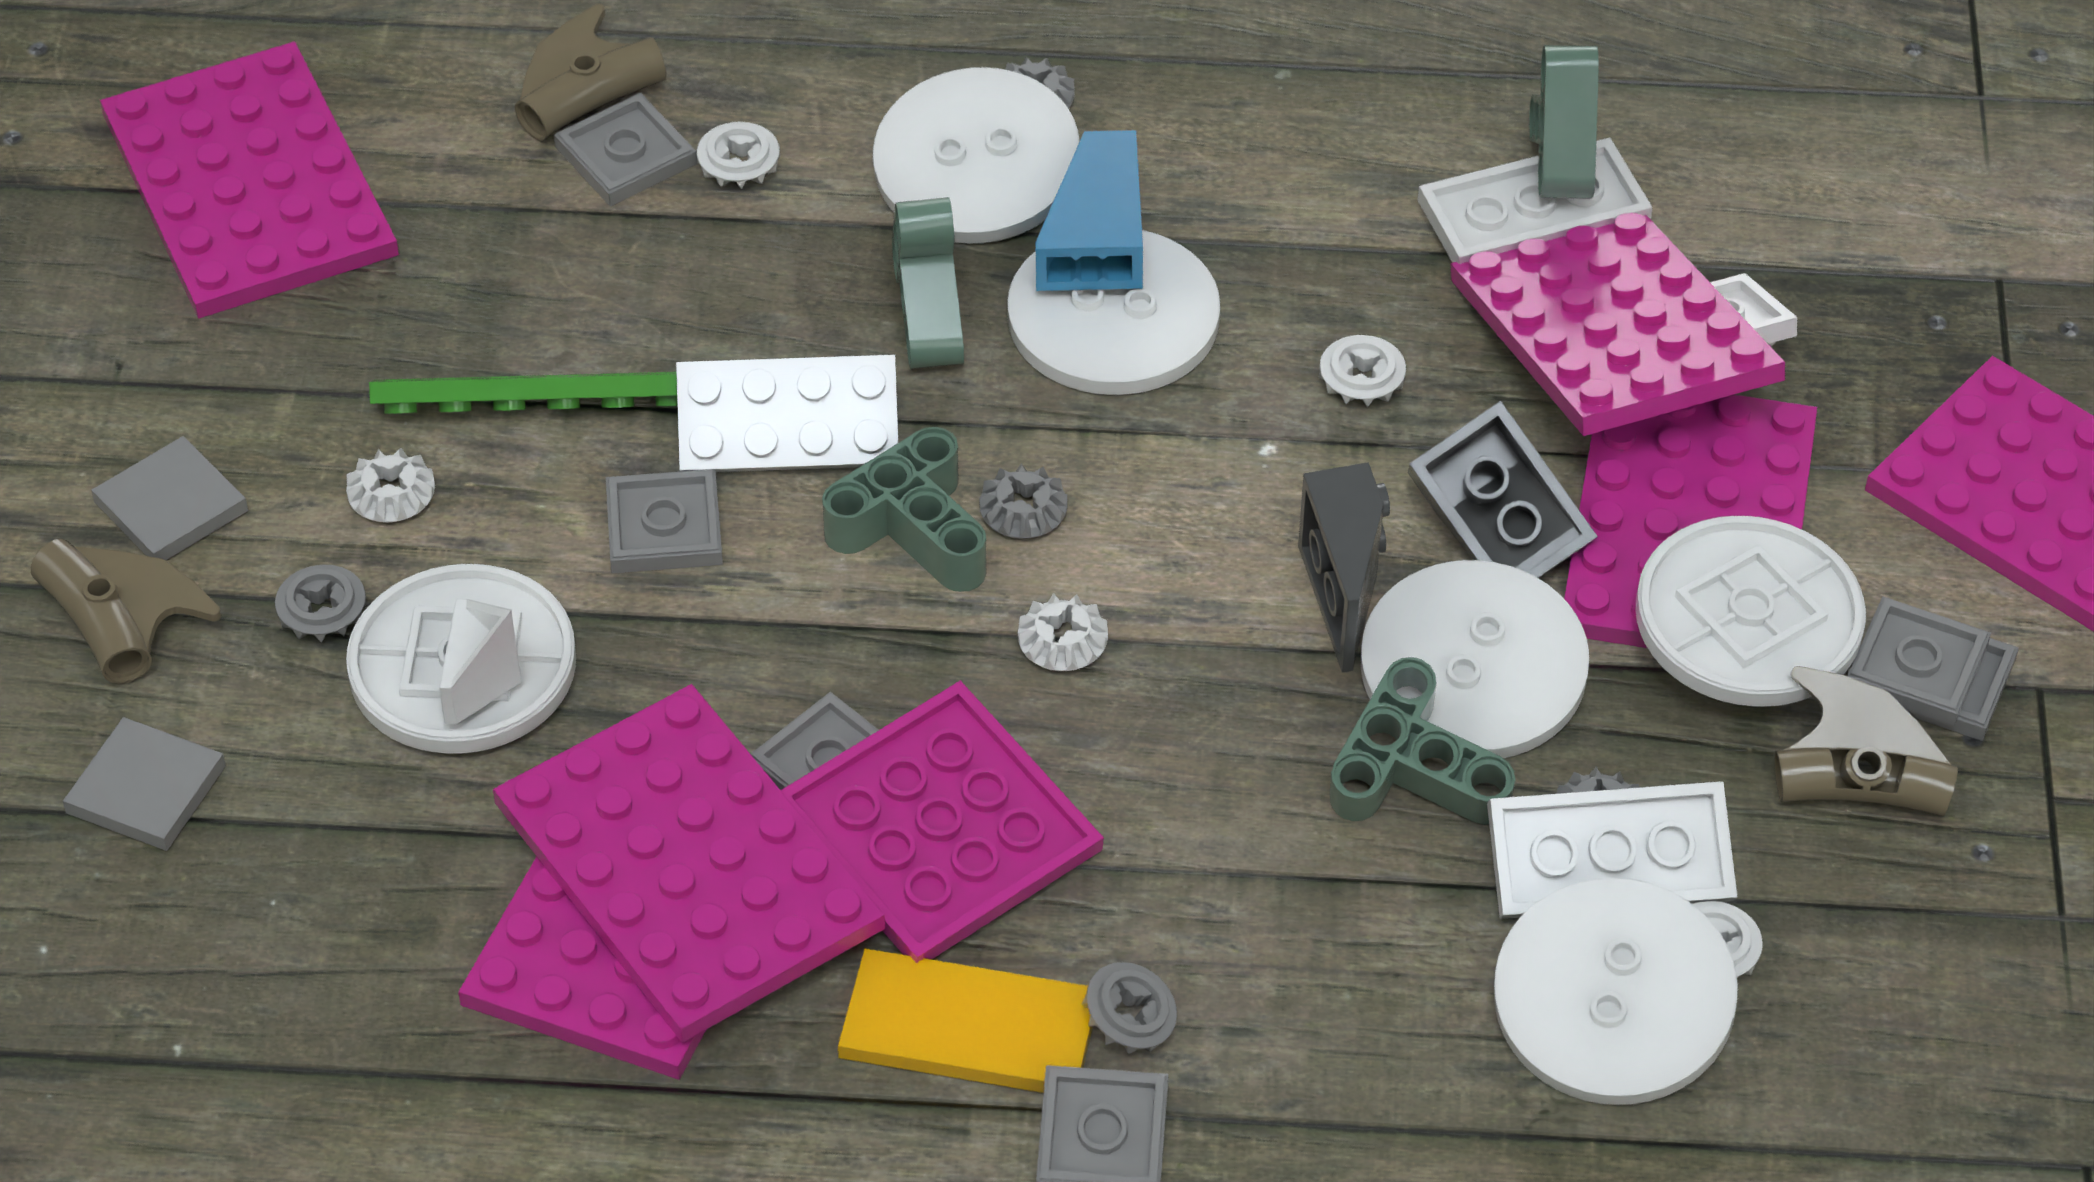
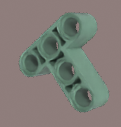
[1529,45,1599,199]
[892,197,964,369]
[822,427,987,592]
[1329,657,1515,825]

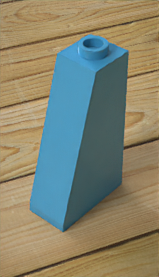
[1035,130,1143,291]

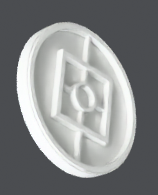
[873,67,1079,244]
[1008,230,1220,395]
[1635,516,1866,706]
[1361,560,1589,758]
[346,564,576,754]
[1494,878,1738,1105]

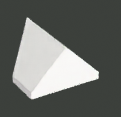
[439,598,521,724]

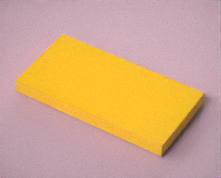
[838,948,1093,1093]

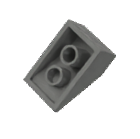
[1408,401,1598,578]
[1298,462,1390,673]

